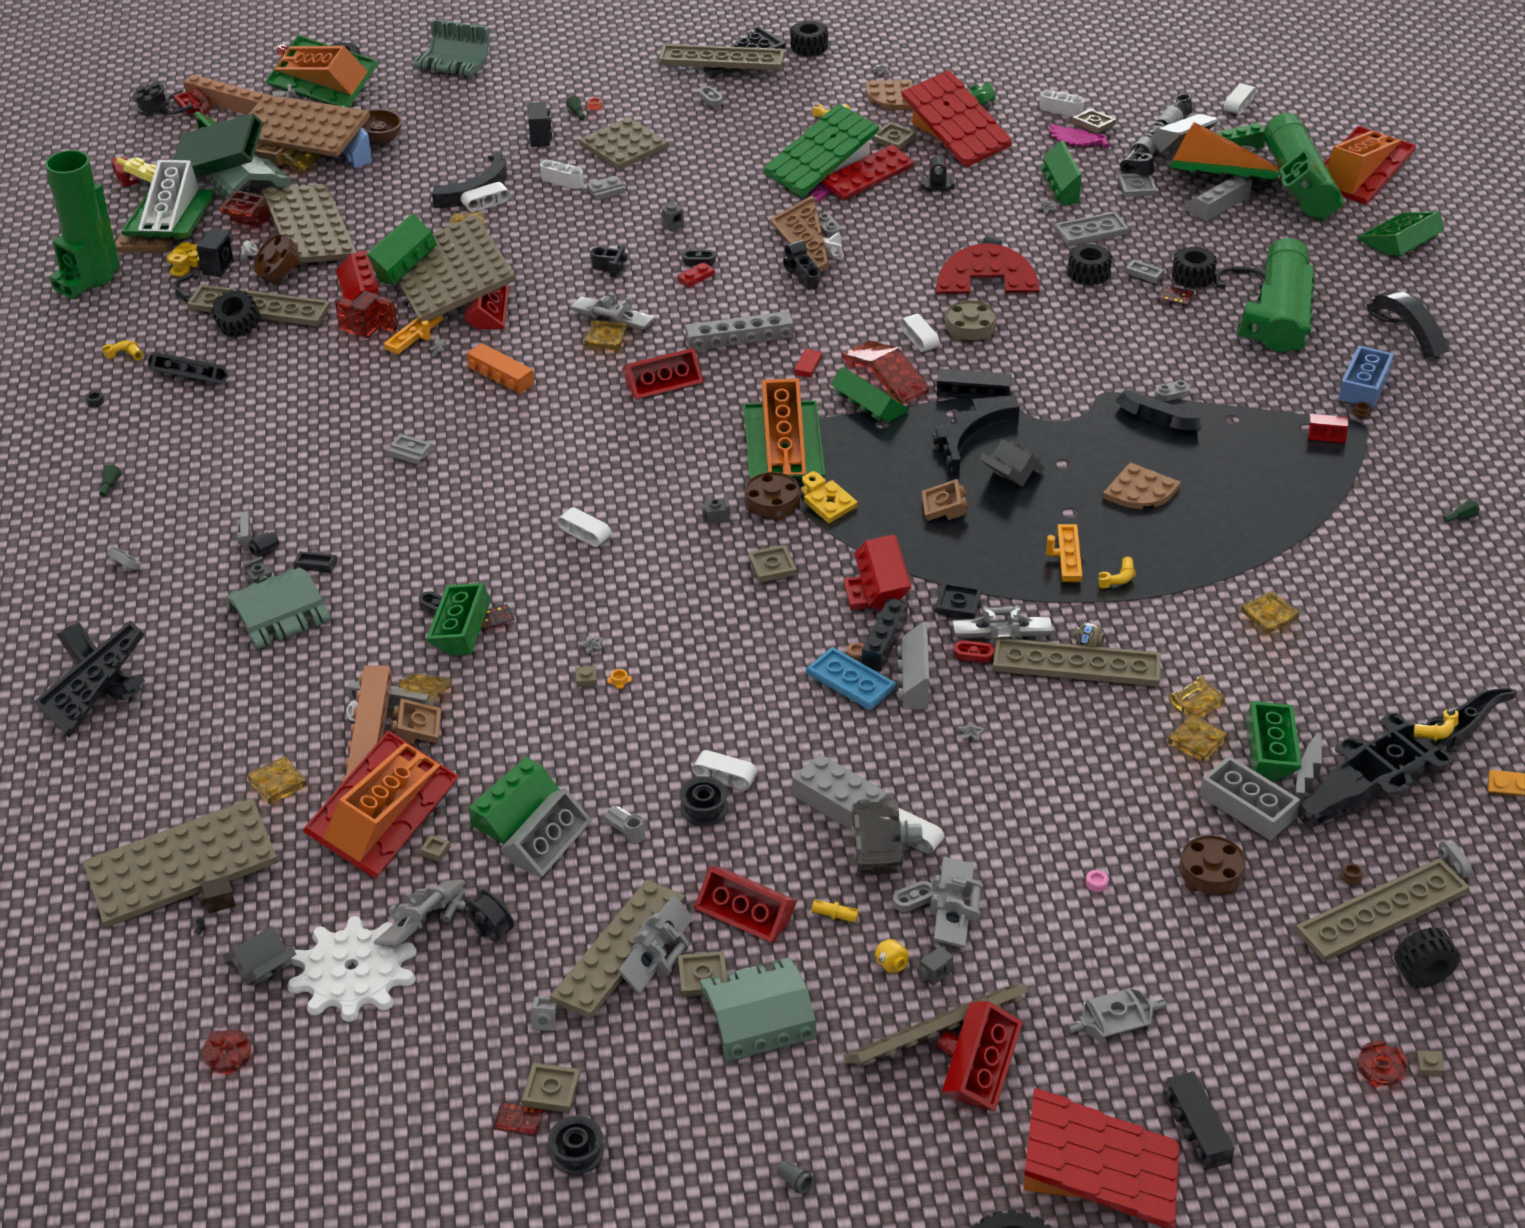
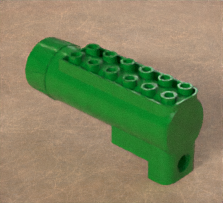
[1263,113,1344,220]
[45,150,120,299]
[1236,238,1315,352]

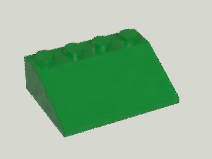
[1357,211,1444,257]

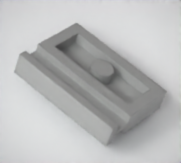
[587,176,626,201]
[386,434,433,465]

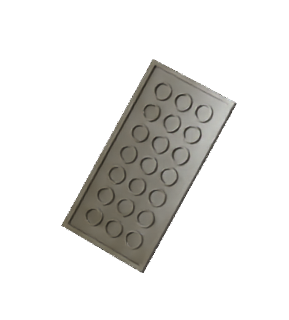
[261,184,356,263]
[83,798,279,928]

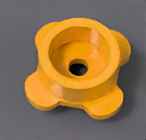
[607,669,632,689]

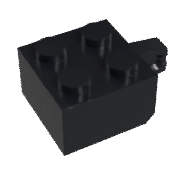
[527,102,552,147]
[196,228,234,278]

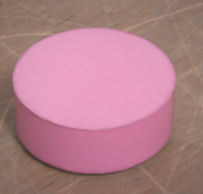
[1085,870,1109,892]

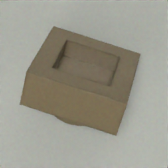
[575,666,597,687]
[420,835,451,862]
[1416,1050,1445,1077]

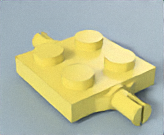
[116,157,156,183]

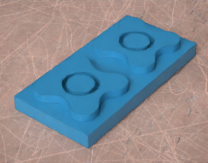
[806,647,896,710]

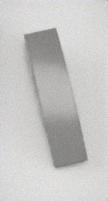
[1294,733,1322,807]

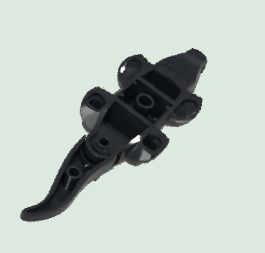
[1298,688,1517,827]

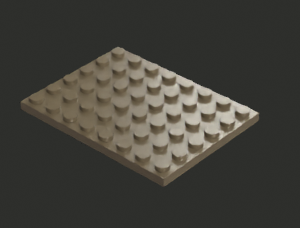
[398,214,517,324]

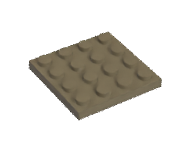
[579,117,669,170]

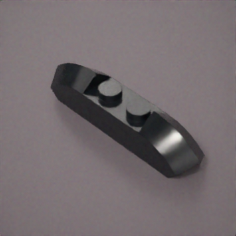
[148,352,229,384]
[1115,390,1201,433]

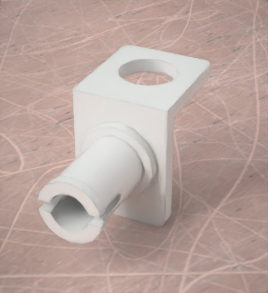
[823,232,844,260]

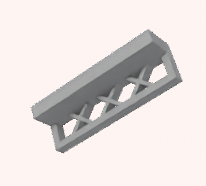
[347,680,436,709]

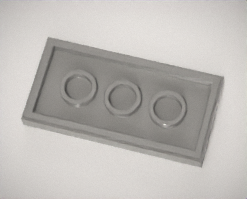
[1054,211,1129,247]

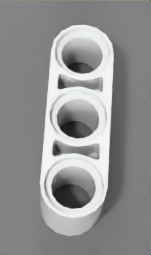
[1224,83,1256,115]
[1039,90,1084,117]
[540,160,584,189]
[461,182,511,212]
[900,314,940,352]
[557,507,612,547]
[692,750,758,790]
[879,807,945,854]

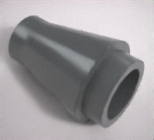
[777,1161,814,1193]

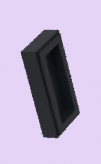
[293,551,337,573]

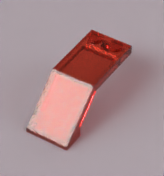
[841,340,930,404]

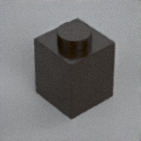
[199,876,236,914]

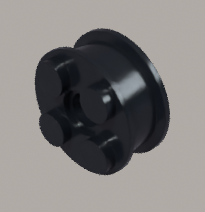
[132,82,170,114]
[679,776,728,825]
[463,889,515,942]
[548,1116,604,1174]

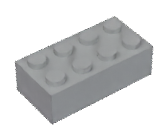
[792,753,888,835]
[1200,756,1300,841]

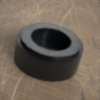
[85,391,105,407]

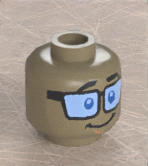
[1073,622,1105,647]

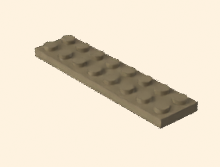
[659,44,785,71]
[187,284,331,326]
[993,638,1161,687]
[1295,858,1470,962]
[550,880,685,1019]
[843,983,1028,1066]

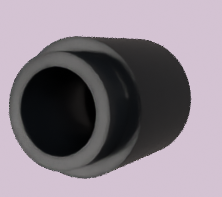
[249,532,279,557]

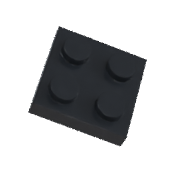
[935,581,982,619]

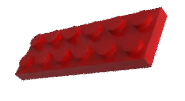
[821,144,914,201]

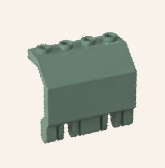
[414,19,490,77]
[210,155,291,205]
[226,567,331,650]
[699,957,817,1062]

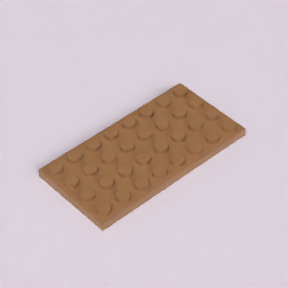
[249,94,371,157]

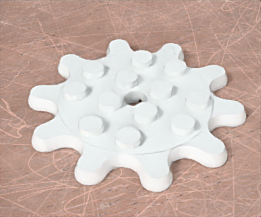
[287,916,417,1022]

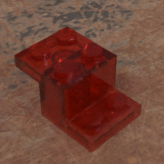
[220,190,270,227]
[335,291,398,339]

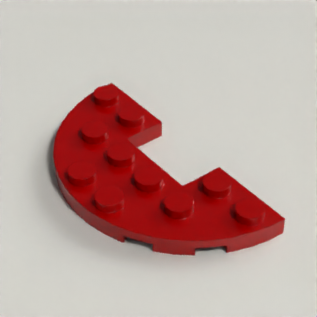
[936,243,1040,294]

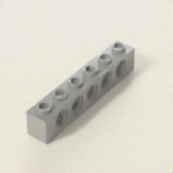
[685,311,794,351]

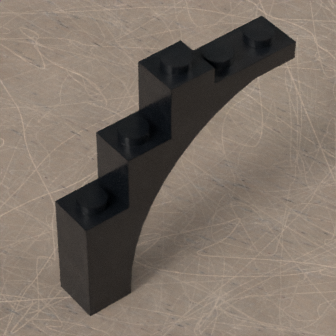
[932,395,1020,474]

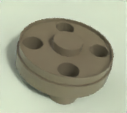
[945,300,996,341]

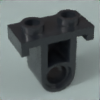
[921,155,955,191]
[590,244,628,278]

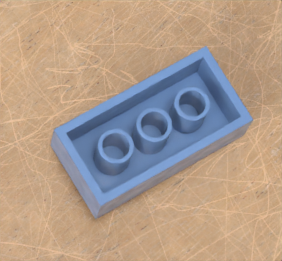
[1338,345,1394,408]

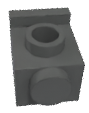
[661,203,684,232]
[701,495,730,524]
[243,557,272,585]
[917,944,954,986]

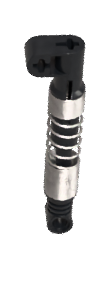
[1120,94,1193,176]

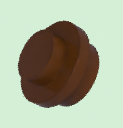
[1352,402,1371,418]
[1340,863,1364,885]

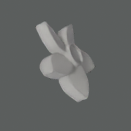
[872,64,890,76]
[1037,201,1057,215]
[429,338,447,357]
[579,636,603,654]
[958,721,984,742]

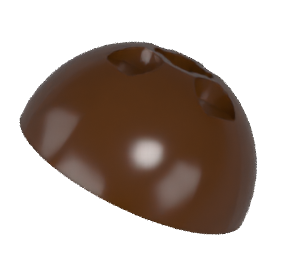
[362,109,402,145]

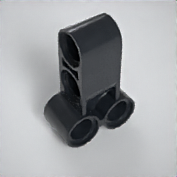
[783,240,821,289]

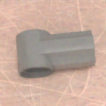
[605,805,646,844]

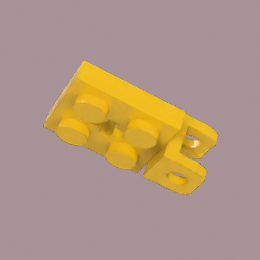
[166,242,200,277]
[801,471,858,523]

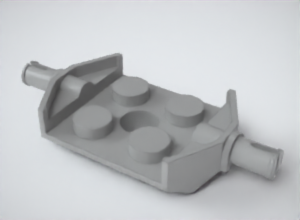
[1066,988,1167,1044]

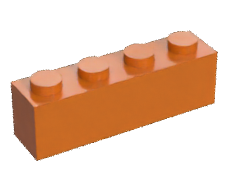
[467,343,534,394]

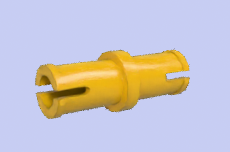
[811,899,859,923]

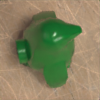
[968,81,996,106]

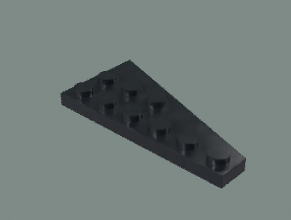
[703,25,786,77]
[34,620,144,737]

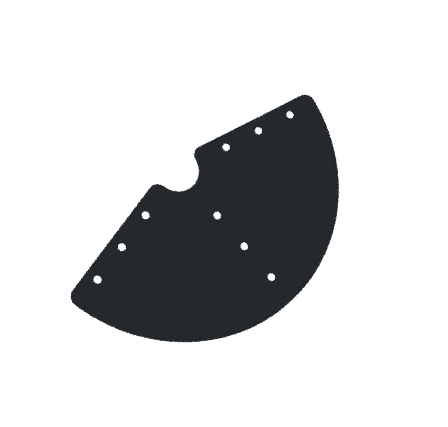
[796,392,1368,603]

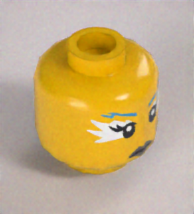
[875,939,909,974]

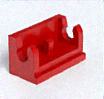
[111,156,140,187]
[1308,414,1348,443]

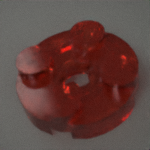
[202,1030,252,1074]
[1357,1041,1408,1087]

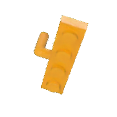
[384,315,443,355]
[1046,524,1082,582]
[1487,770,1525,796]

